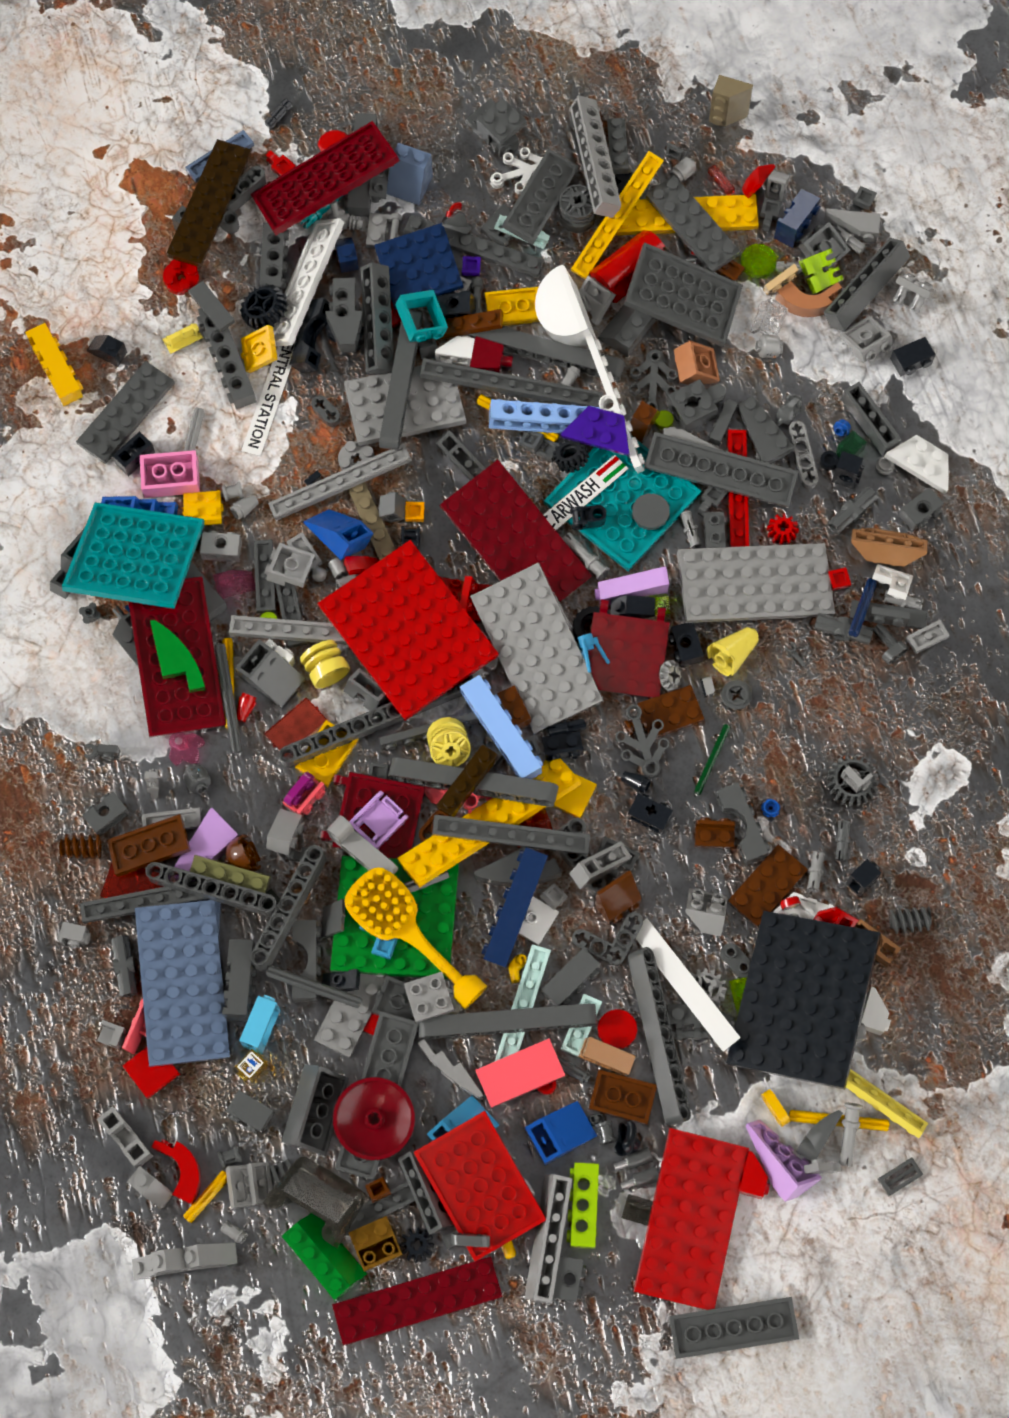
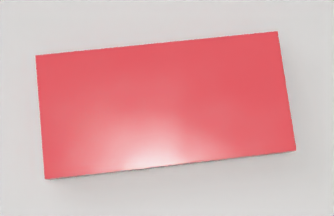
[475,1039,565,1108]

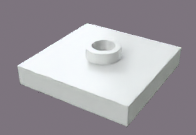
[519,897,559,946]

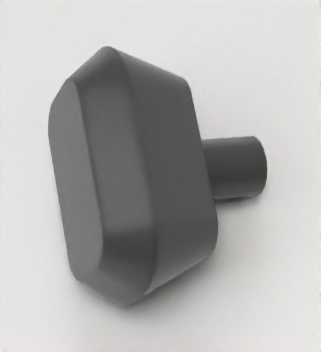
[588,1112,605,1126]

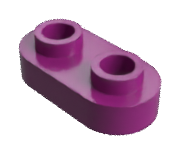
[284,771,315,807]

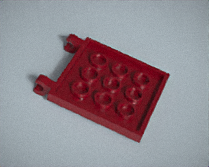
[588,599,670,698]
[320,772,425,859]

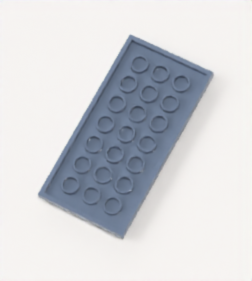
[135,900,230,1067]

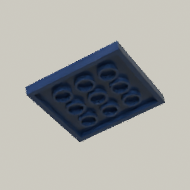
[374,223,464,310]

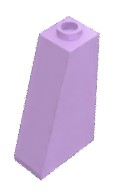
[594,567,669,605]
[174,808,239,881]

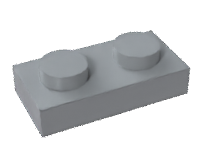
[906,620,950,654]

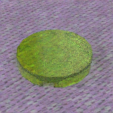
[741,244,777,278]

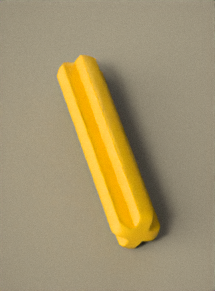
[183,1170,227,1223]

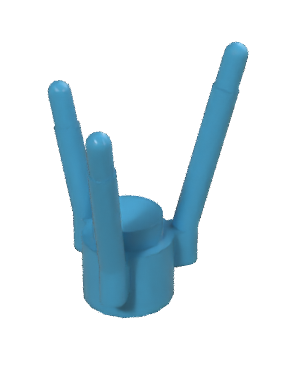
[577,633,610,673]

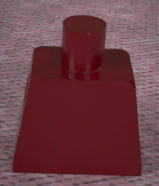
[470,336,513,373]

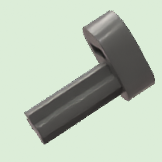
[873,624,908,665]

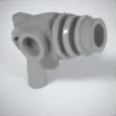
[327,200,364,230]

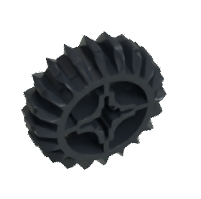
[240,283,289,331]

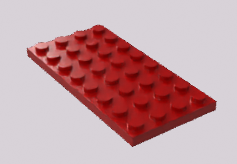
[633,1128,749,1310]

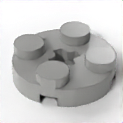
[338,441,374,470]

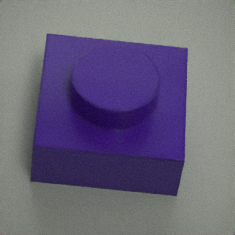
[462,256,481,277]

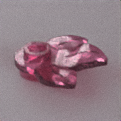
[169,732,205,766]

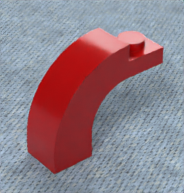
[152,1139,201,1205]

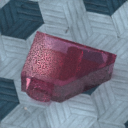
[213,570,256,599]

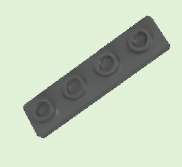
[850,600,927,629]

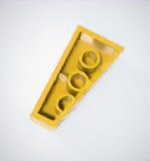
[25,323,83,407]

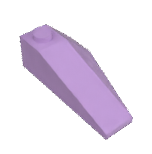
[746,1120,822,1202]

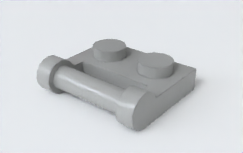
[366,213,402,249]

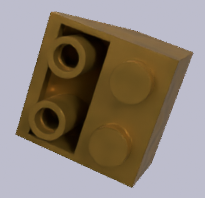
[348,1216,402,1272]

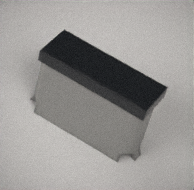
[304,470,321,486]
[700,676,716,697]

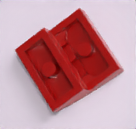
[123,1047,180,1099]

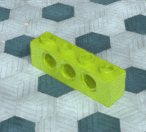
[566,1162,599,1249]

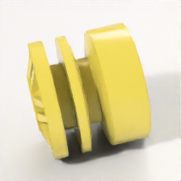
[300,640,350,689]
[427,717,471,767]

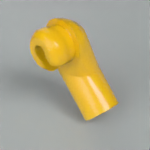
[508,954,527,983]

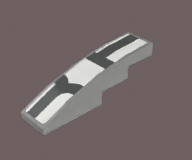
[417,1039,484,1101]

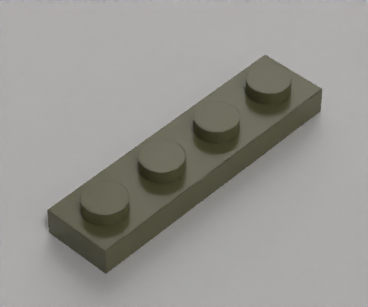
[190,855,271,893]

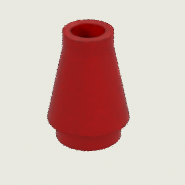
[236,693,257,722]

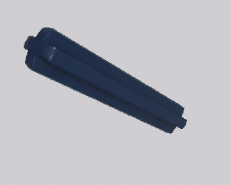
[849,578,877,637]

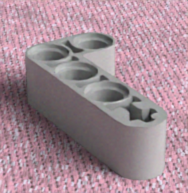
[327,815,399,874]

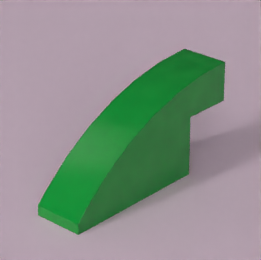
[150,620,205,693]

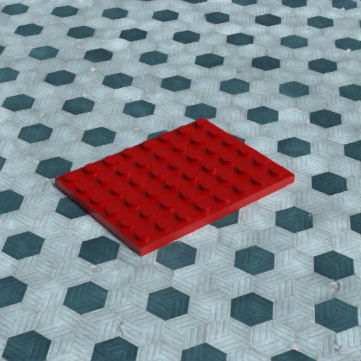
[317,540,499,721]

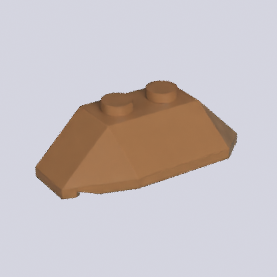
[851,528,928,567]

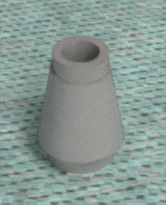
[230,495,259,520]

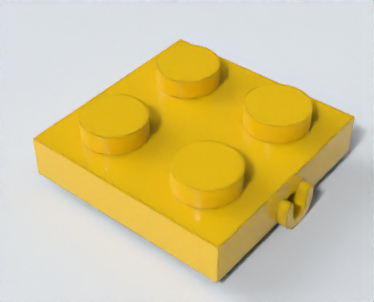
[241,325,278,373]
[182,490,224,525]

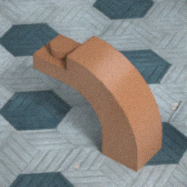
[775,281,842,317]

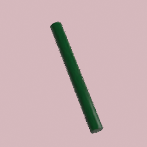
[694,724,731,795]

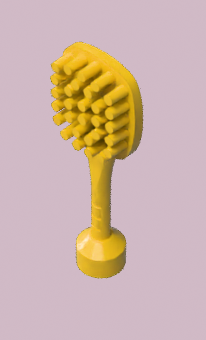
[344,867,488,1009]

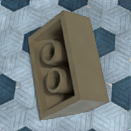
[709,75,753,127]

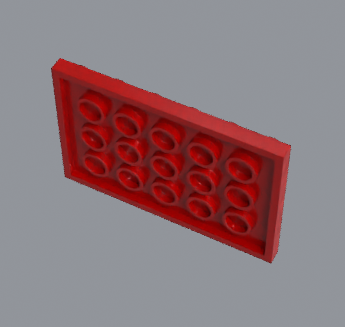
[413,1111,546,1261]

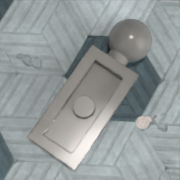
[286,532,327,582]

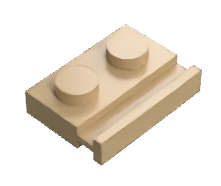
[763,264,799,295]

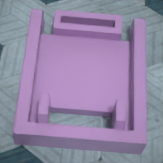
[349,790,409,849]

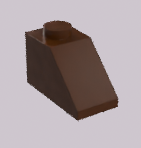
[630,401,660,443]

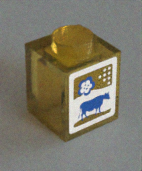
[235,1049,268,1083]

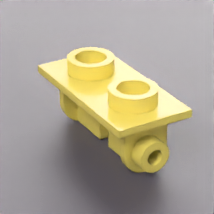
[162,323,203,354]

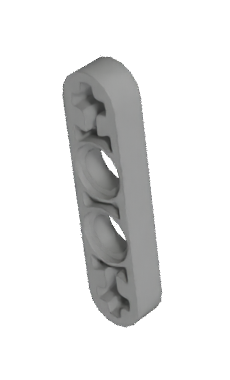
[788,421,819,489]

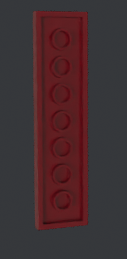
[332,1256,503,1346]

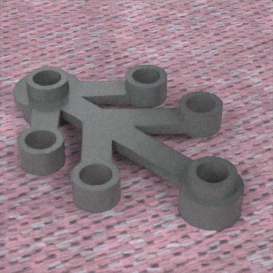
[629,350,678,411]
[615,705,670,777]

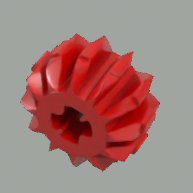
[766,513,799,545]

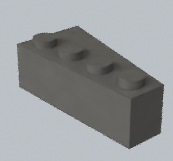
[222,939,257,1022]

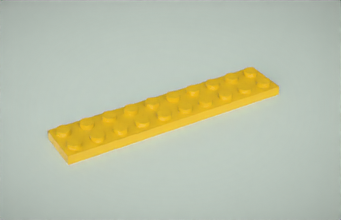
[397,758,581,888]

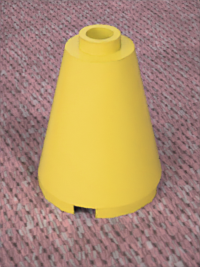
[706,627,759,676]

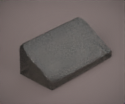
[621,1194,653,1226]

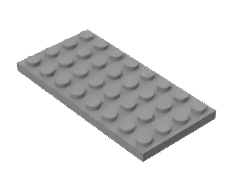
[677,543,835,623]
[470,563,604,734]

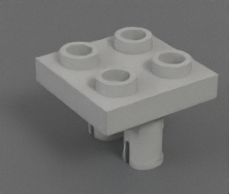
[892,273,936,313]
[404,972,454,1023]

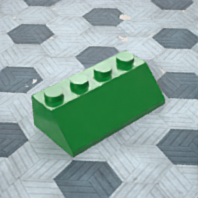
[282,1211,367,1301]

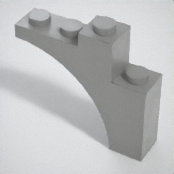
[132,1243,238,1280]

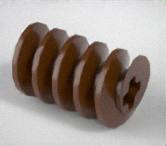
[59,834,102,859]

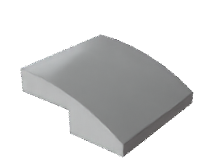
[225,1162,274,1209]

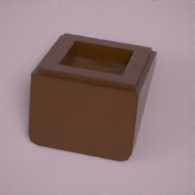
[365,1177,391,1203]

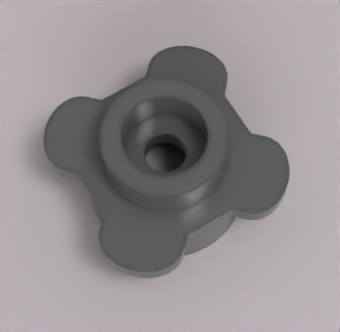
[79,603,101,624]

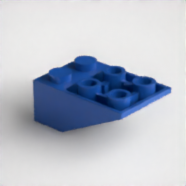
[303,509,373,560]
[525,1101,598,1166]

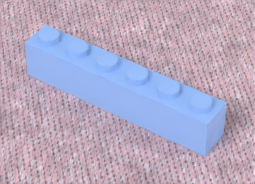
[460,675,543,779]

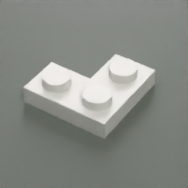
[872,564,913,600]

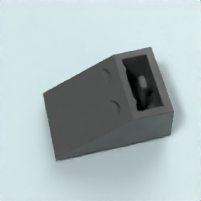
[235,639,306,708]

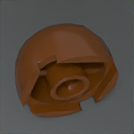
[225,834,261,871]

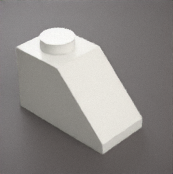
[435,336,475,366]
[861,987,891,1036]

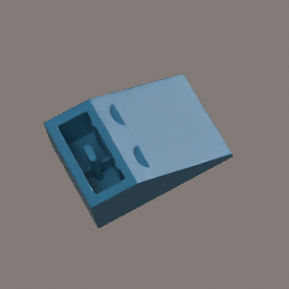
[427,1096,499,1141]

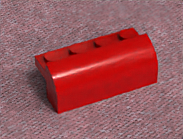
[589,230,665,303]

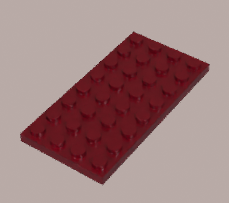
[251,121,400,235]
[439,460,592,602]
[128,576,226,738]

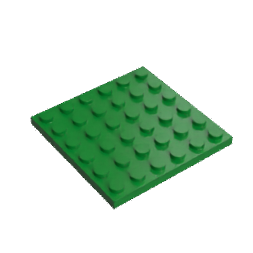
[330,856,459,979]

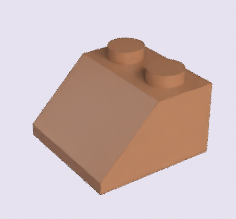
[674,341,720,385]

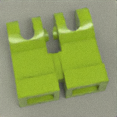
[798,248,844,294]

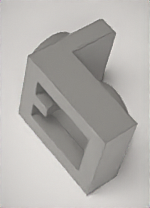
[841,766,873,793]

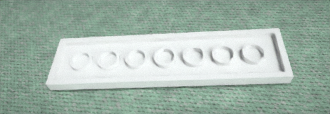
[273,218,344,346]

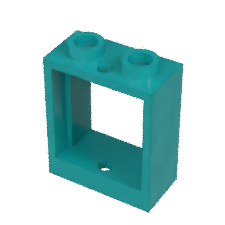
[395,290,448,342]

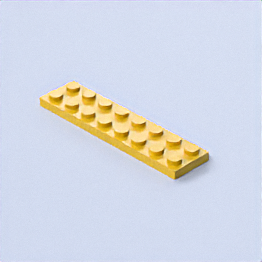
[615,194,759,236]

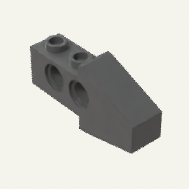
[325,278,363,352]

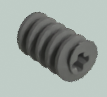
[889,906,932,934]

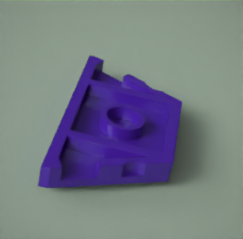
[561,406,630,456]

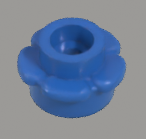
[833,419,851,437]
[761,799,780,818]

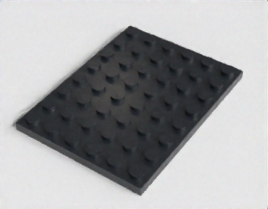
[726,911,881,1090]

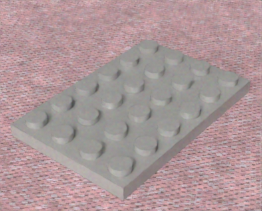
[343,359,466,446]

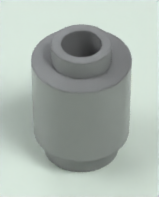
[670,157,696,182]

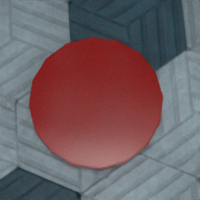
[597,1009,637,1049]

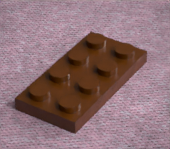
[107,814,191,877]
[727,844,808,928]

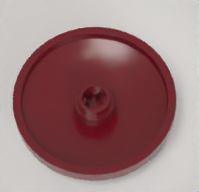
[333,1077,415,1160]

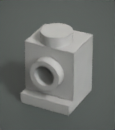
[58,922,91,947]

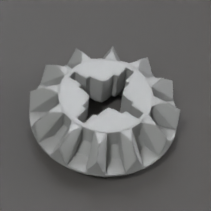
[659,660,682,691]

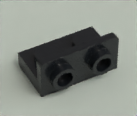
[542,731,584,761]

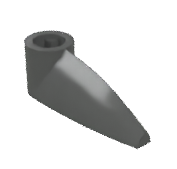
[796,1110,843,1162]

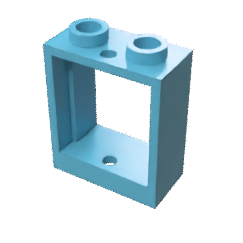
[239,995,280,1054]

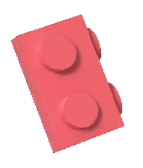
[283,779,326,817]

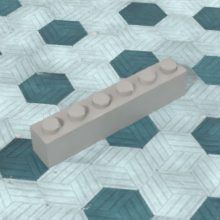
[524,1174,572,1303]

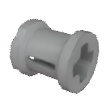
[222,482,244,502]

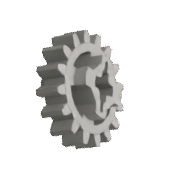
[690,968,727,1007]

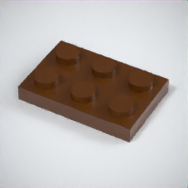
[637,685,705,738]
[589,1069,657,1125]

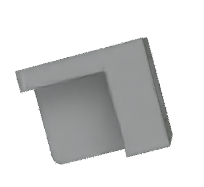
[98,1020,127,1050]

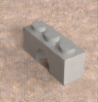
[97,1106,154,1168]

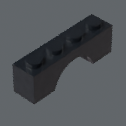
[289,298,330,373]

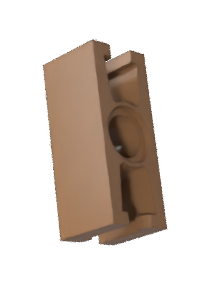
[855,919,901,968]
[578,1037,636,1076]

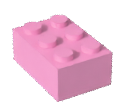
[140,450,200,498]

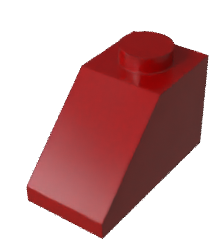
[739,1151,770,1199]

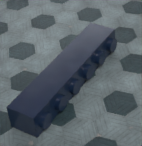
[481,847,548,968]

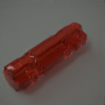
[708,165,735,195]

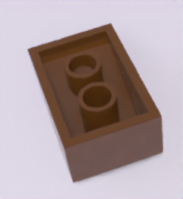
[595,870,642,925]

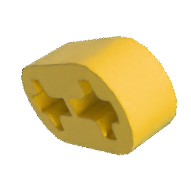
[761,1089,791,1127]

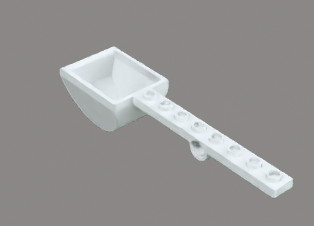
[535,265,645,473]

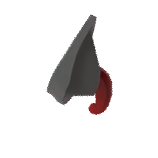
[442,202,472,234]

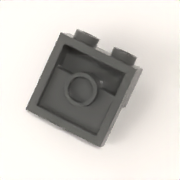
[798,222,851,272]

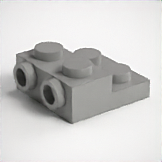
[840,315,893,363]
[264,543,315,588]

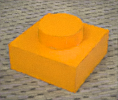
[405,502,425,522]

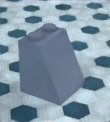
[387,143,433,205]

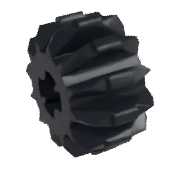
[399,1227,435,1263]

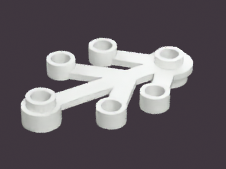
[490,147,543,194]

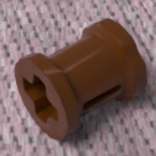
[623,714,648,737]

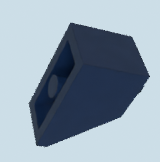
[335,237,359,273]

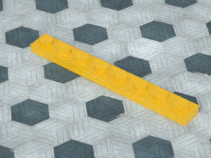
[571,151,664,280]

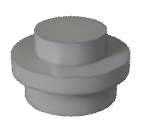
[876,457,895,475]

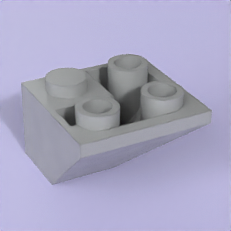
[686,889,728,936]

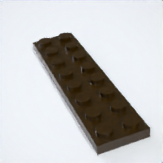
[167,139,251,268]

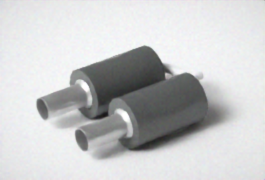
[613,1147,663,1190]

